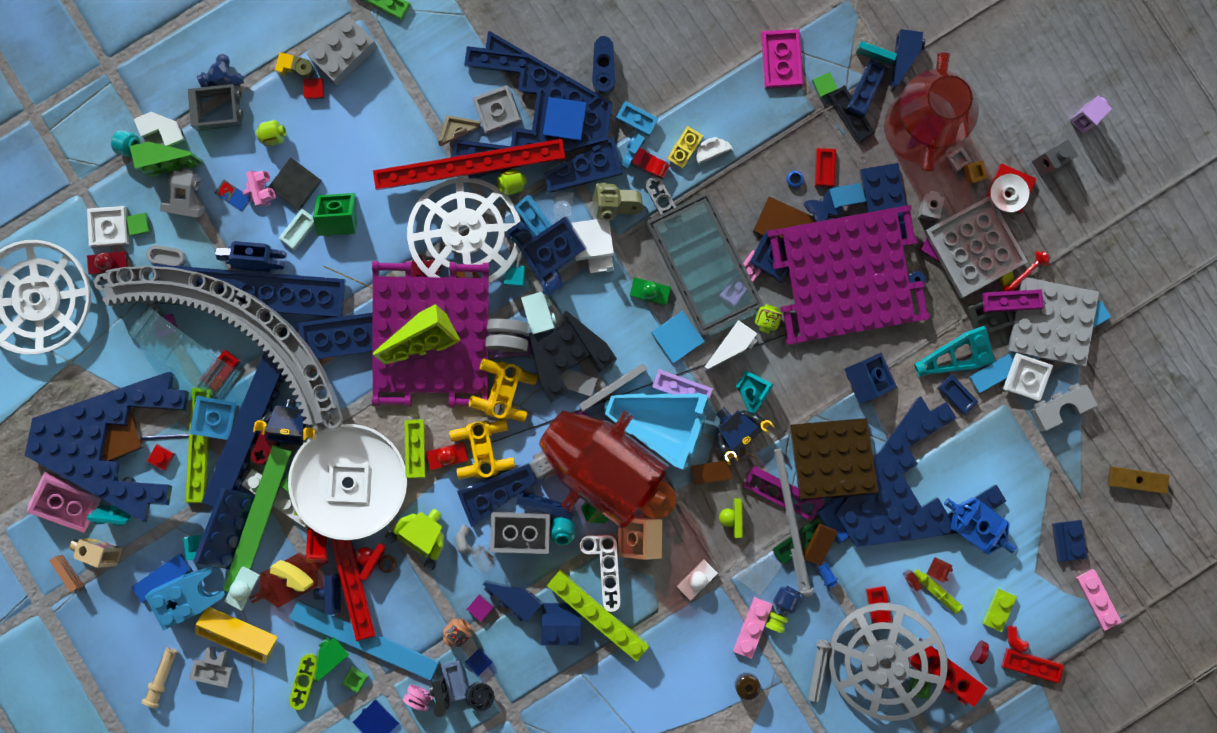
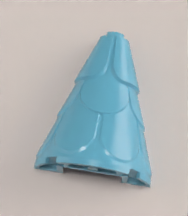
[604,393,709,470]

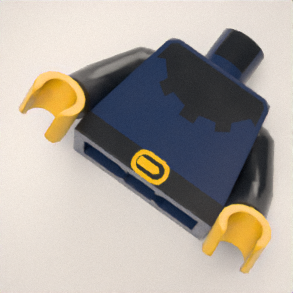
[253,399,315,445]
[716,407,775,465]

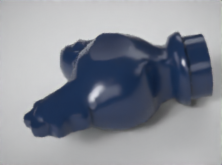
[197,54,245,87]

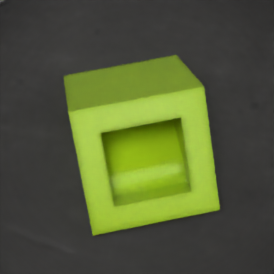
[998,271,1014,288]

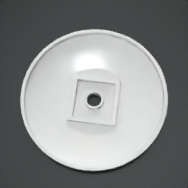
[288,424,407,540]

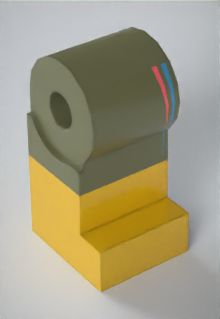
[275,52,315,79]

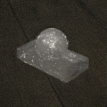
[552,191,574,225]

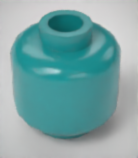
[111,130,141,157]
[550,517,575,546]

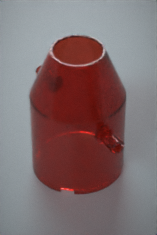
[884,52,979,171]
[539,411,670,529]

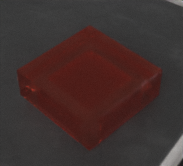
[903,569,923,591]

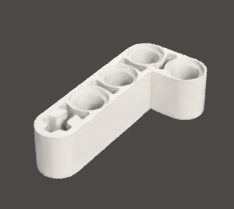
[580,534,620,612]

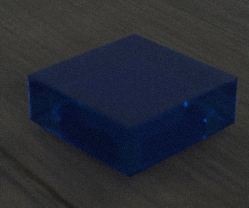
[466,648,493,676]

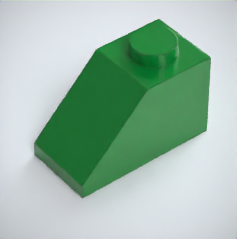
[314,637,349,683]

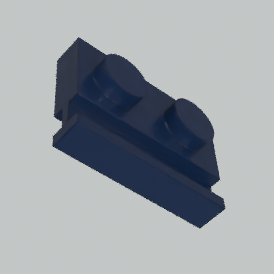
[1052,520,1087,562]

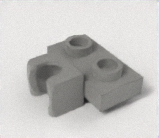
[189,647,234,688]

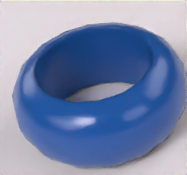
[786,171,804,188]

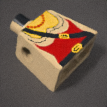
[70,539,123,568]

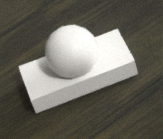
[677,559,718,601]

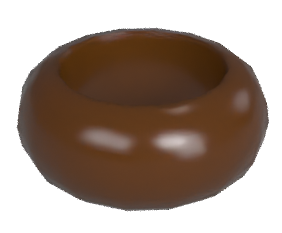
[378,555,396,573]

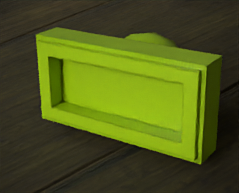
[718,498,743,538]

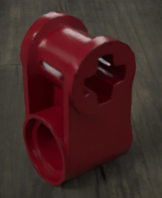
[251,430,280,465]

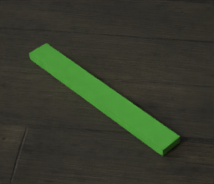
[223,445,293,592]

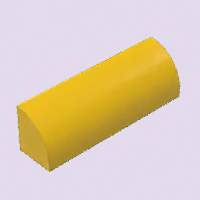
[195,607,278,665]

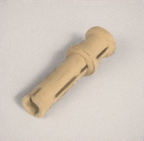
[141,647,178,708]

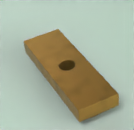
[1107,466,1170,494]

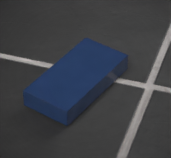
[937,374,979,415]

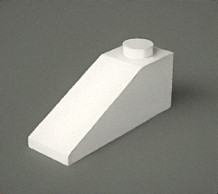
[704,320,757,371]

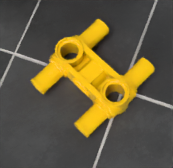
[468,359,538,422]
[449,420,516,479]

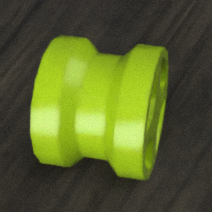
[766,612,789,634]

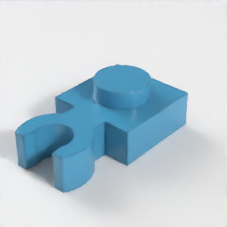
[622,134,645,168]

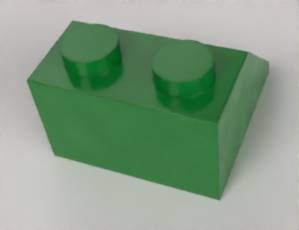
[313,193,357,236]

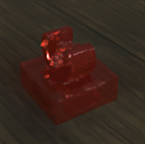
[926,557,953,583]

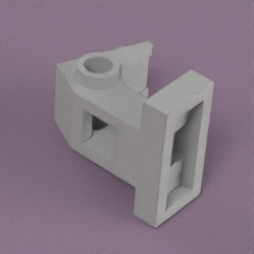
[160,169,205,218]

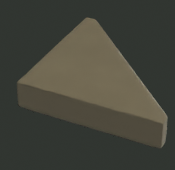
[438,115,481,146]

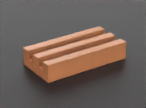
[49,555,84,593]

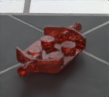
[249,552,329,607]

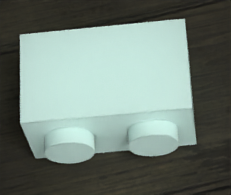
[521,292,557,336]

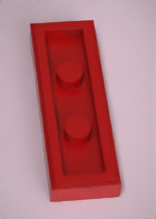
[1001,648,1064,684]

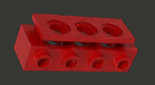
[909,638,988,707]

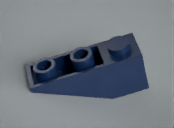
[483,580,543,622]

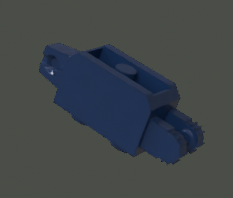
[216,241,287,272]

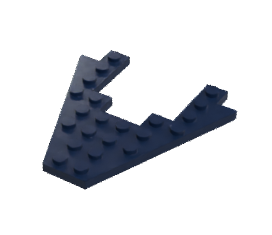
[452,31,612,179]
[25,372,189,522]
[835,396,1006,547]

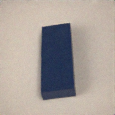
[846,59,887,117]
[516,491,576,520]

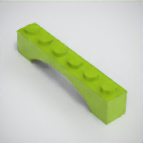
[547,569,649,662]

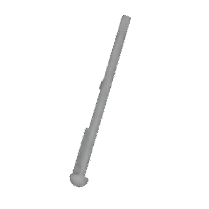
[774,449,814,598]

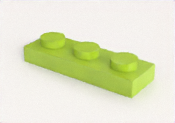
[404,419,426,478]

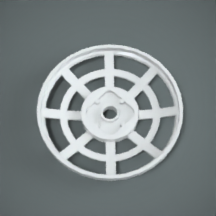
[407,178,520,284]
[0,240,91,355]

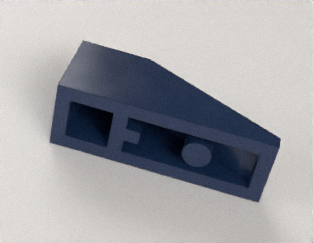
[890,29,925,90]

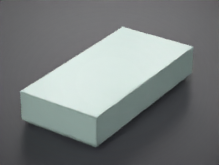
[279,209,315,250]

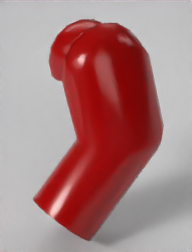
[1007,626,1029,653]

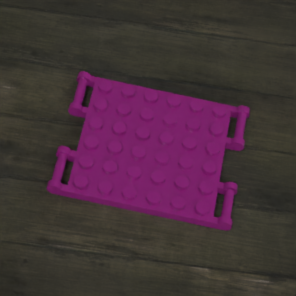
[767,205,930,344]
[372,261,489,408]

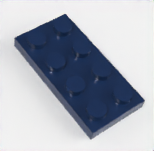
[860,163,907,240]
[299,312,373,359]
[193,487,255,570]

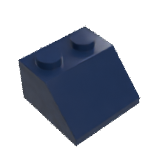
[844,352,897,404]
[541,603,581,645]

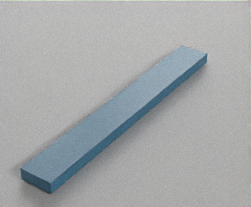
[969,301,1111,393]
[289,600,439,680]

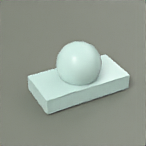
[224,566,260,610]

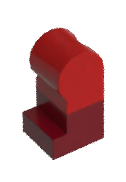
[631,147,670,179]

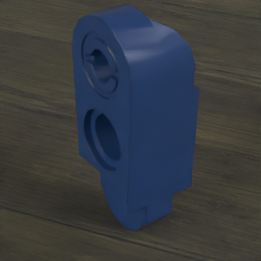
[592,36,615,94]

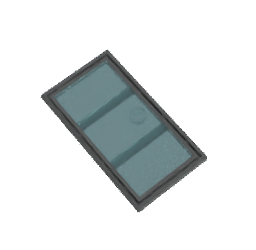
[646,192,764,335]

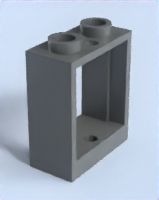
[188,84,244,131]

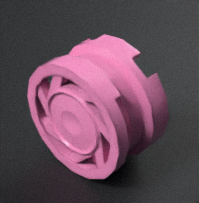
[403,685,433,712]

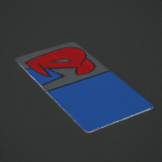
[215,180,250,211]

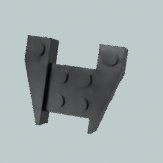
[528,311,617,403]

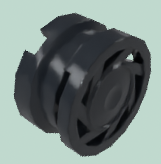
[465,682,495,711]

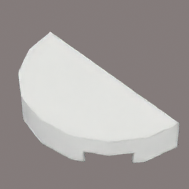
[696,137,733,164]

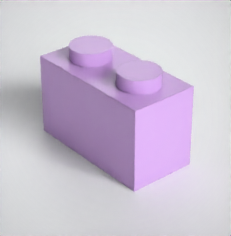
[1069,95,1112,133]

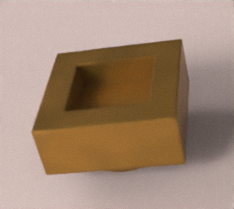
[963,160,988,184]

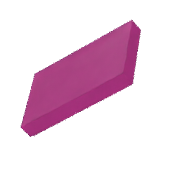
[761,29,803,89]

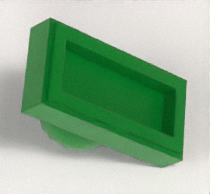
[629,277,671,306]

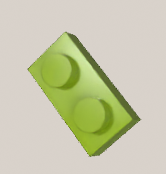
[982,588,1017,632]

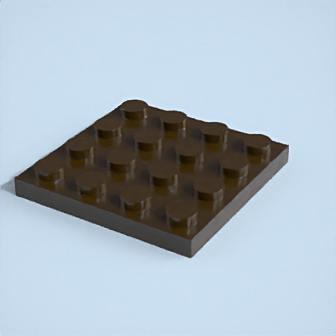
[790,418,878,501]

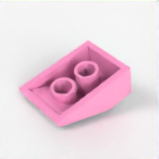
[27,472,101,533]

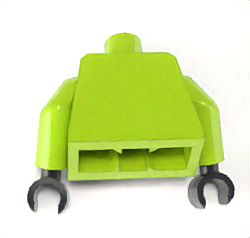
[384,509,444,571]

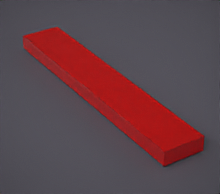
[330,538,376,641]

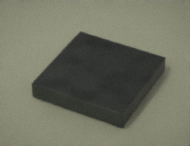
[268,157,322,211]

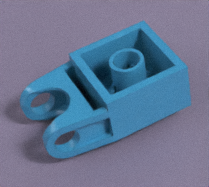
[145,567,225,631]

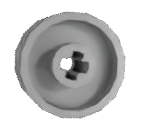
[485,319,530,353]

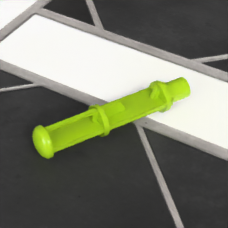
[912,568,963,614]

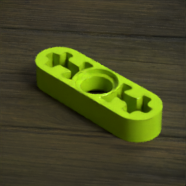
[289,653,316,710]

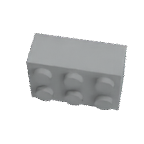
[307,14,378,87]
[490,512,551,554]

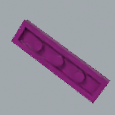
[743,466,824,521]

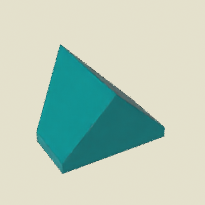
[736,371,774,413]

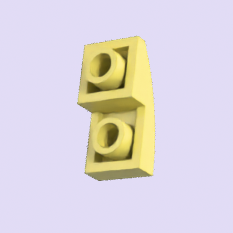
[667,126,703,168]
[270,560,314,592]

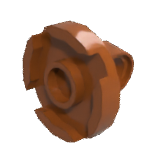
[638,480,676,519]

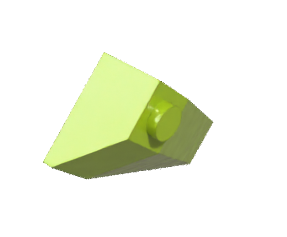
[373,304,460,365]

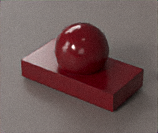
[87,251,128,275]

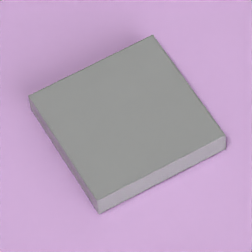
[473,85,521,134]

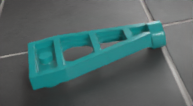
[914,326,995,378]

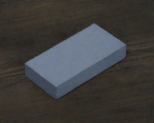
[441,660,467,703]

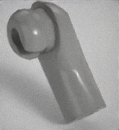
[455,524,471,554]

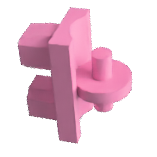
[242,171,276,207]

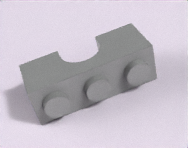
[1029,383,1097,431]

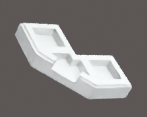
[134,112,185,147]

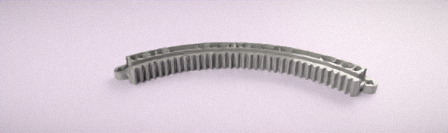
[94,266,343,429]

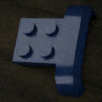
[506,216,587,295]

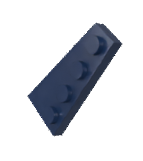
[544,137,623,193]
[457,463,536,527]

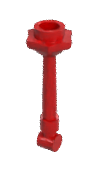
[1003,251,1051,292]

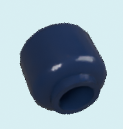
[773,585,802,615]

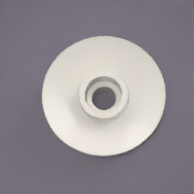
[990,174,1029,212]

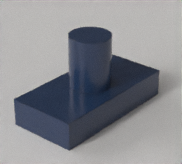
[313,573,341,615]

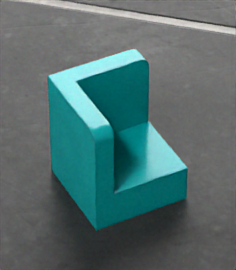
[504,266,526,288]
[184,534,203,561]

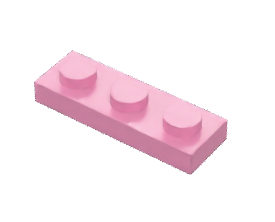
[1076,569,1122,631]
[733,597,773,659]

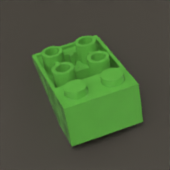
[130,142,203,177]

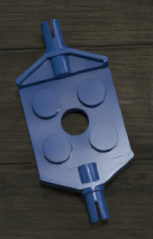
[944,497,1016,554]

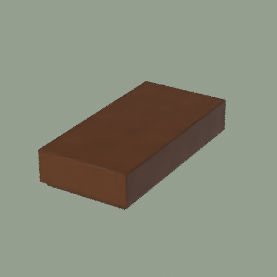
[691,460,732,485]
[803,524,838,566]

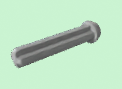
[808,639,831,702]

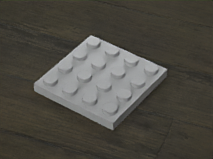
[924,196,1028,298]
[1007,277,1099,367]

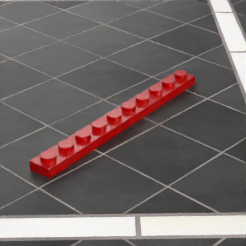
[373,139,565,190]

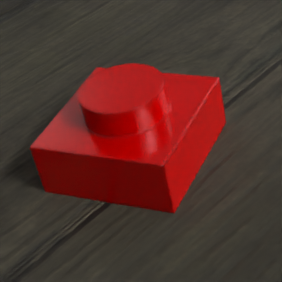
[147,444,175,470]

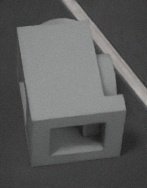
[917,191,945,222]

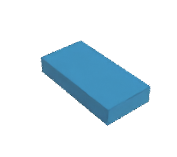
[830,183,866,208]

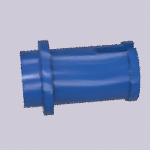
[817,562,838,589]

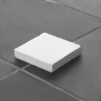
[87,206,129,247]
[571,219,614,261]
[1003,353,1053,401]

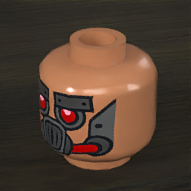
[443,618,472,647]

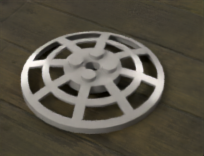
[828,603,948,721]

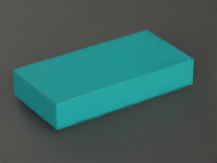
[855,41,897,66]

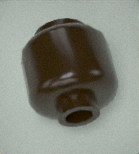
[735,673,761,700]

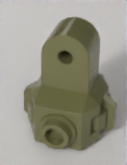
[593,183,643,220]

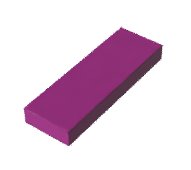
[982,289,1044,313]

